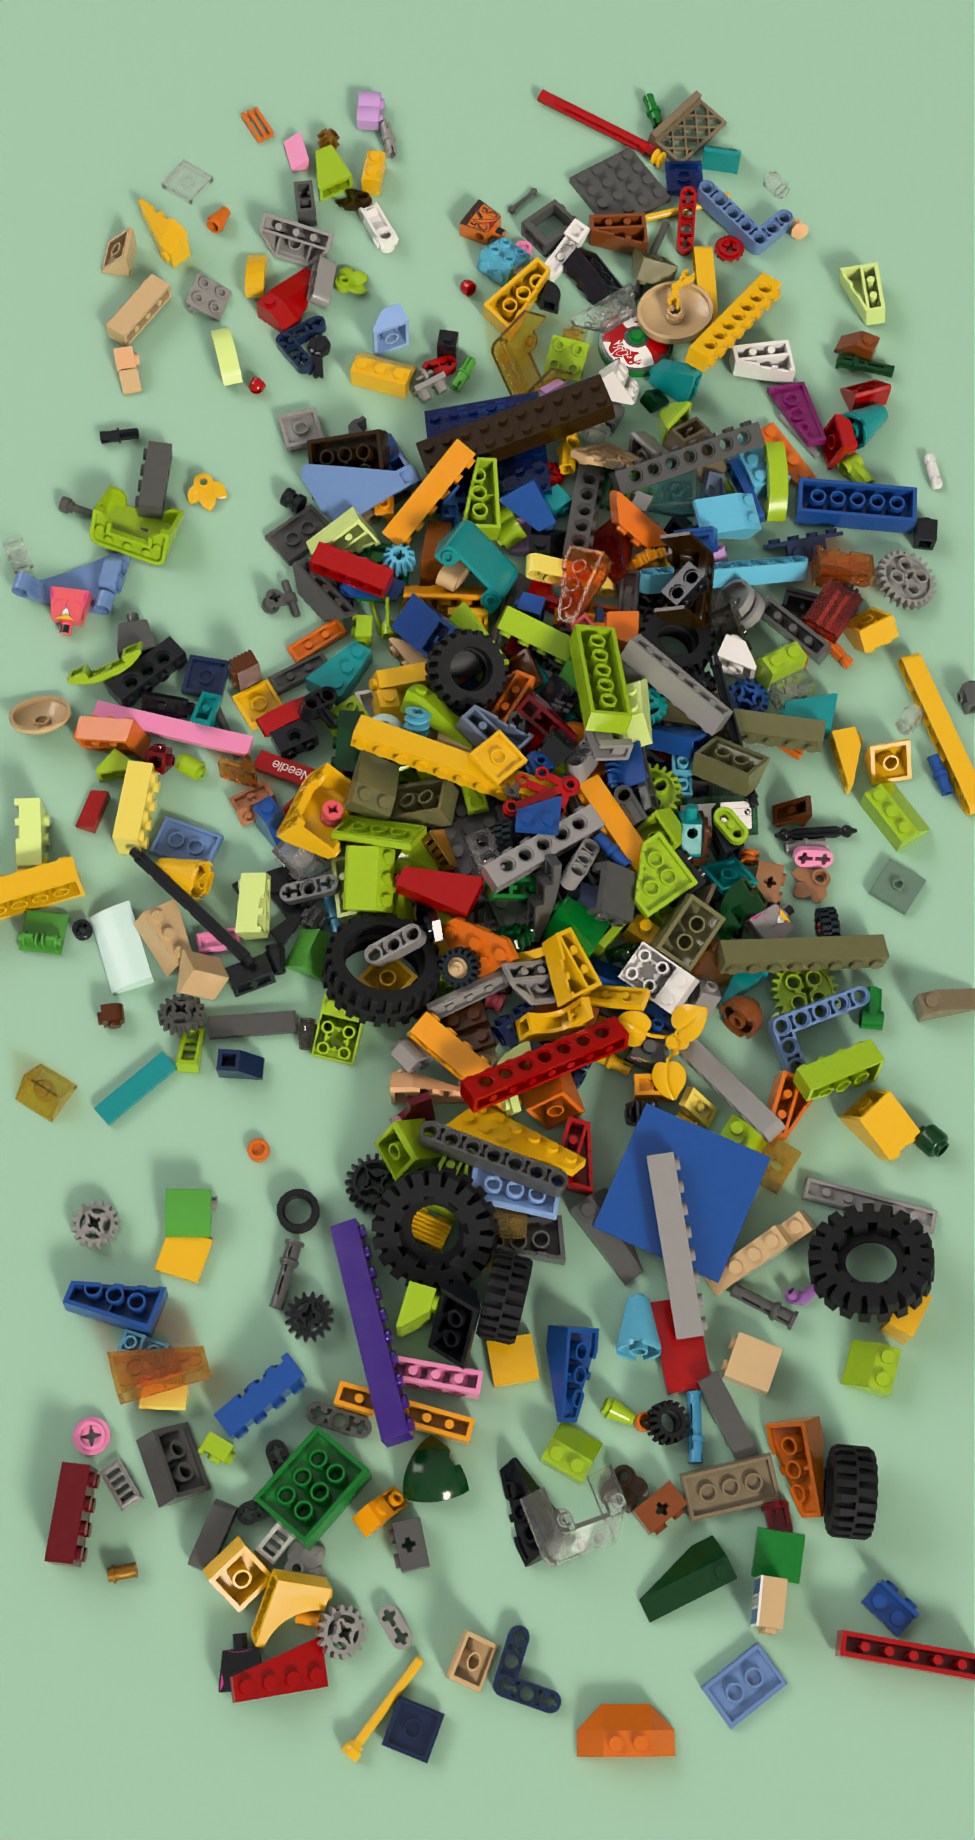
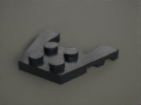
[232,862,318,947]

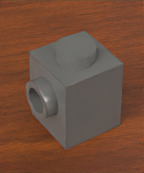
[957,681,975,715]

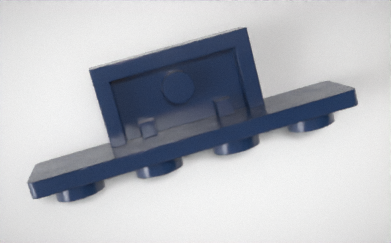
[763,528,844,562]

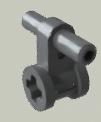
[261,579,301,618]

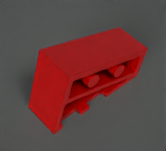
[560,1116,593,1196]

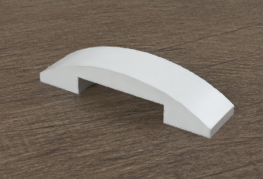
[545,218,590,282]

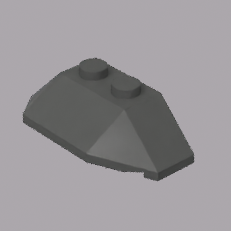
[293,558,358,620]

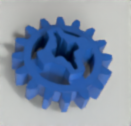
[728,678,770,712]

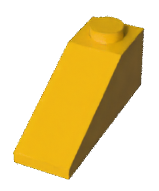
[828,727,862,795]

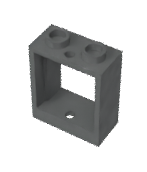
[521,199,578,257]

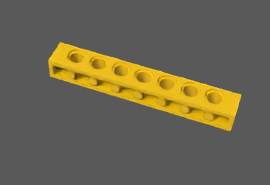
[684,272,782,373]

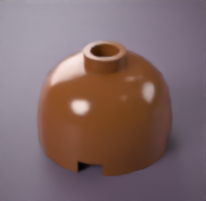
[719,995,763,1039]

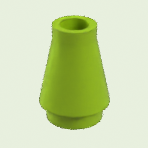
[600,1396,636,1426]

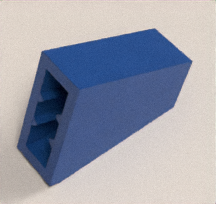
[499,477,557,532]
[647,725,711,758]
[252,795,296,857]

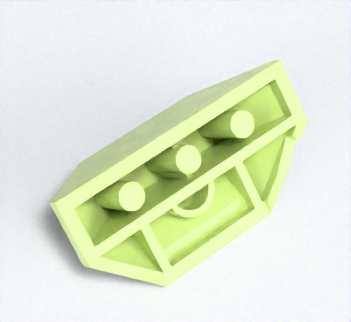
[612,678,653,747]

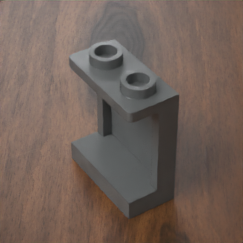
[587,860,637,927]

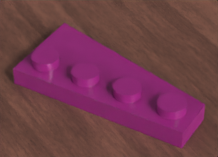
[767,382,827,447]

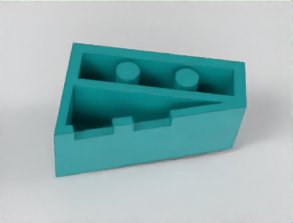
[305,641,373,706]

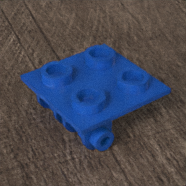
[604,741,647,793]

